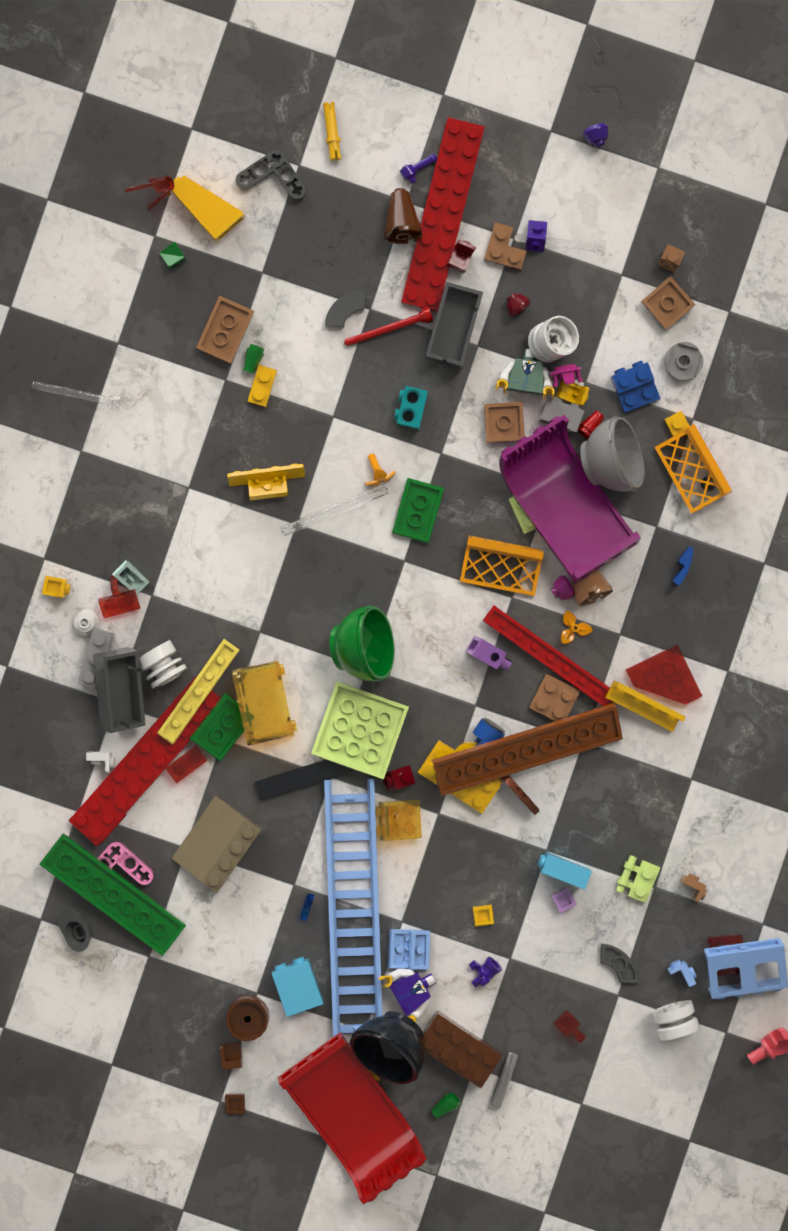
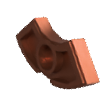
[501,775,539,815]

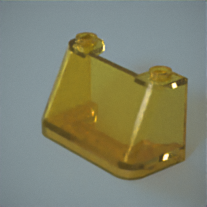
[232,660,297,746]

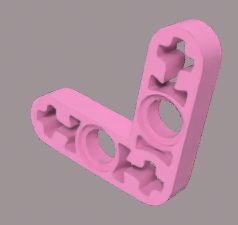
[98,841,154,885]

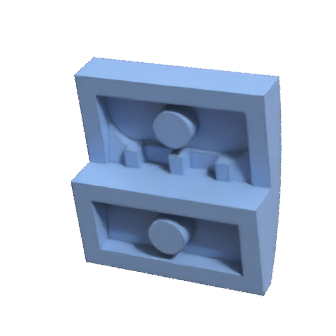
[388,929,431,969]

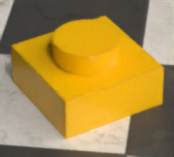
[664,411,689,437]

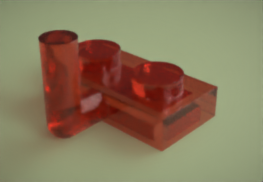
[98,576,141,618]

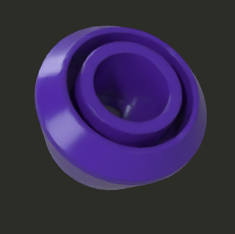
[583,123,608,147]

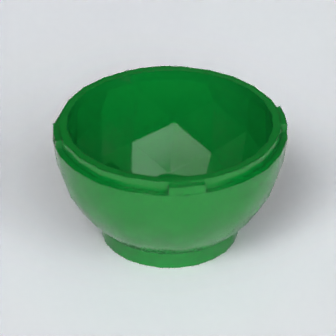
[329,605,395,682]

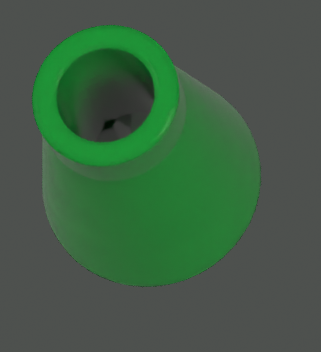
[243,344,265,374]
[431,1092,461,1119]

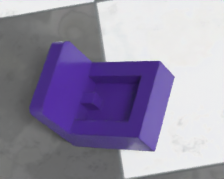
[525,220,548,252]

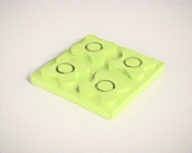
[311,681,409,780]

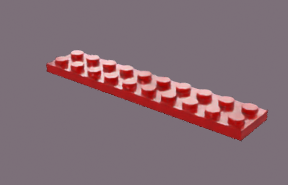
[401,117,485,312]
[68,676,220,846]

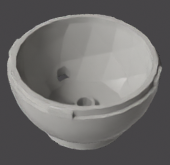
[580,416,645,492]

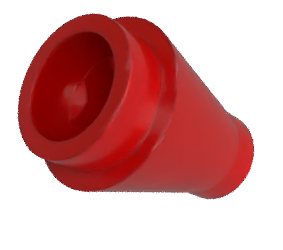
[577,410,604,439]

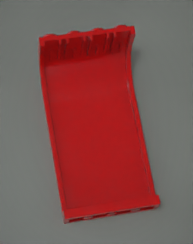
[278,1032,427,1205]

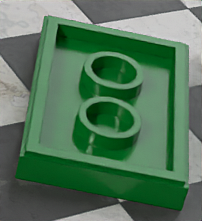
[392,478,444,544]
[190,693,256,761]

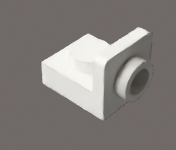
[86,752,115,772]

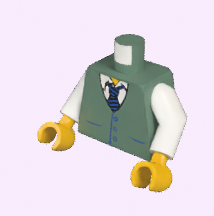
[495,349,555,399]

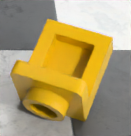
[556,379,589,406]
[42,575,71,598]

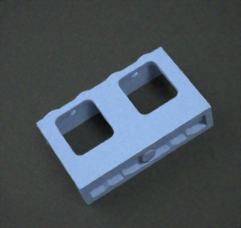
[704,938,788,999]

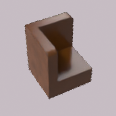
[220,1041,243,1070]

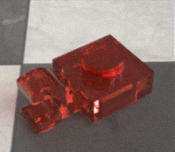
[553,1009,586,1043]

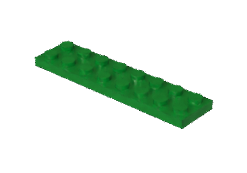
[39,833,186,956]

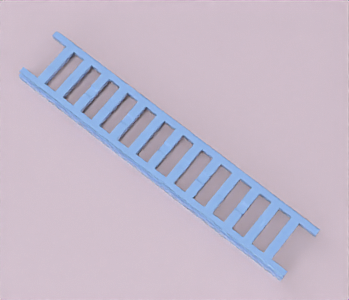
[324,778,383,1037]

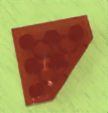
[625,644,702,705]

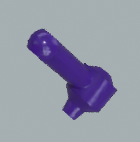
[399,154,437,184]

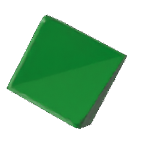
[160,242,186,269]

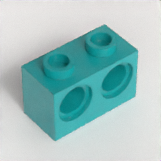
[394,386,428,430]

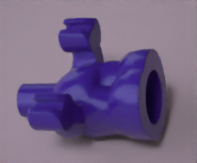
[469,956,502,987]

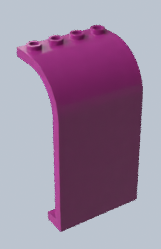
[499,414,641,584]

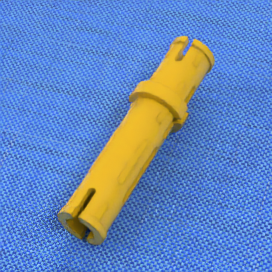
[323,102,342,161]

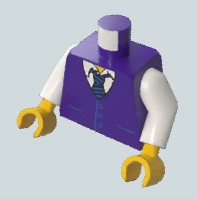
[378,969,437,1022]

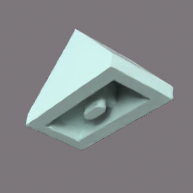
[112,560,149,596]

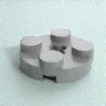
[664,342,703,381]

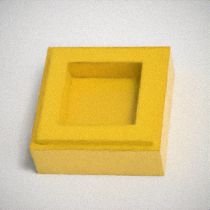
[473,904,494,927]

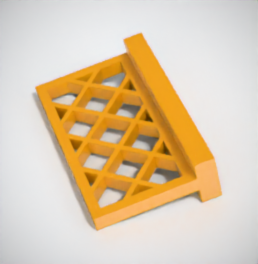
[655,424,733,514]
[460,535,544,596]

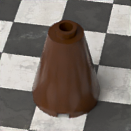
[384,188,423,244]

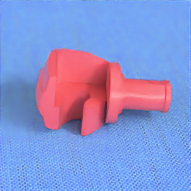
[747,1027,788,1065]

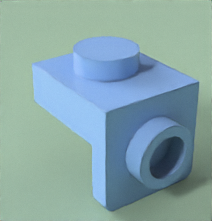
[667,960,697,987]

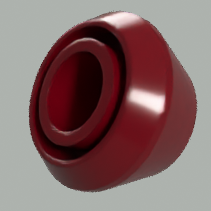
[506,293,530,317]

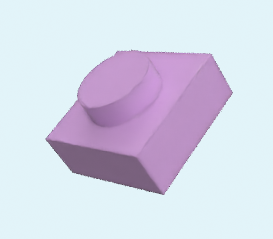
[551,887,577,913]

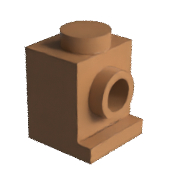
[658,244,685,273]

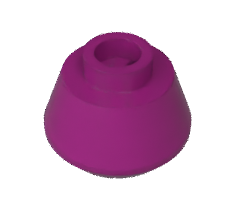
[551,575,575,600]

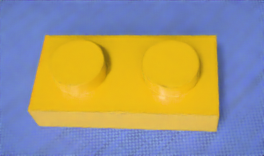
[248,365,277,407]

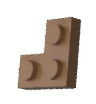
[484,222,526,271]

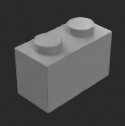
[539,396,584,434]

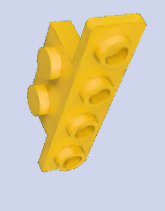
[227,464,305,501]

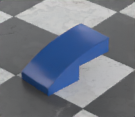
[671,546,693,586]

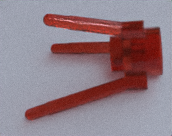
[125,175,174,210]

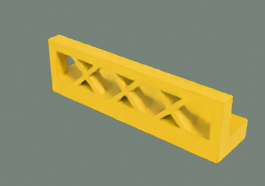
[605,681,686,732]

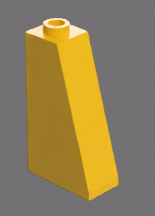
[170,175,245,243]

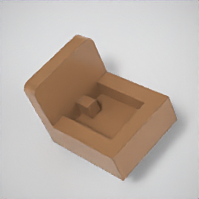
[680,873,707,903]

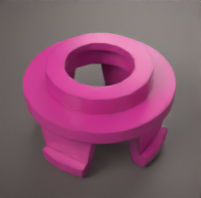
[550,364,583,387]

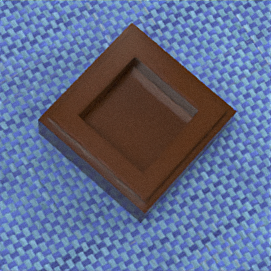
[225,1093,245,1114]

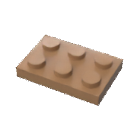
[196,296,254,364]

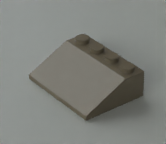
[172,795,263,893]

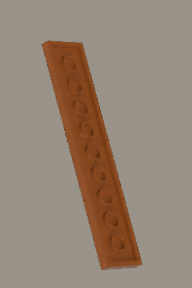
[432,703,623,796]

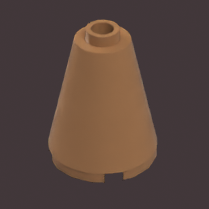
[573,569,613,606]

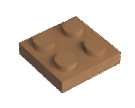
[641,276,695,330]
[484,402,525,443]
[529,674,580,721]

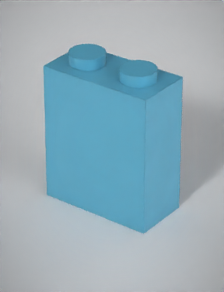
[537,851,592,889]
[272,957,324,1017]

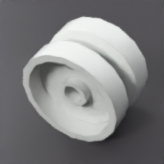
[652,1000,700,1040]

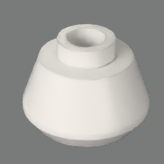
[73,610,99,636]

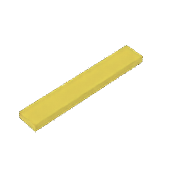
[157,639,240,744]

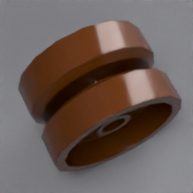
[226,995,270,1041]

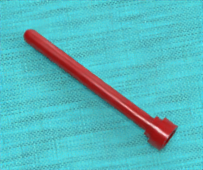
[344,307,433,346]

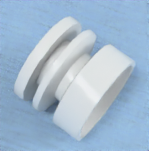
[528,316,579,363]
[139,640,187,689]

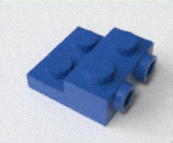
[611,360,661,413]

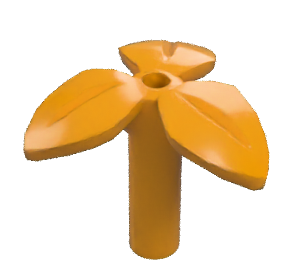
[365,454,396,486]
[561,611,593,644]

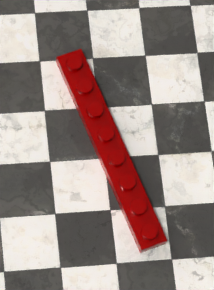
[482,605,613,706]

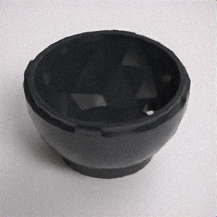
[350,1011,424,1084]

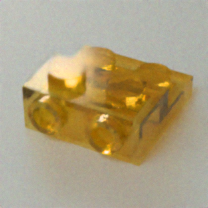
[375,799,422,841]

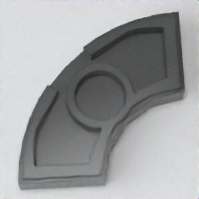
[325,290,366,327]
[600,943,639,984]

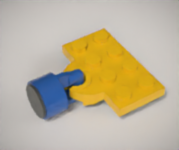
[418,718,506,814]

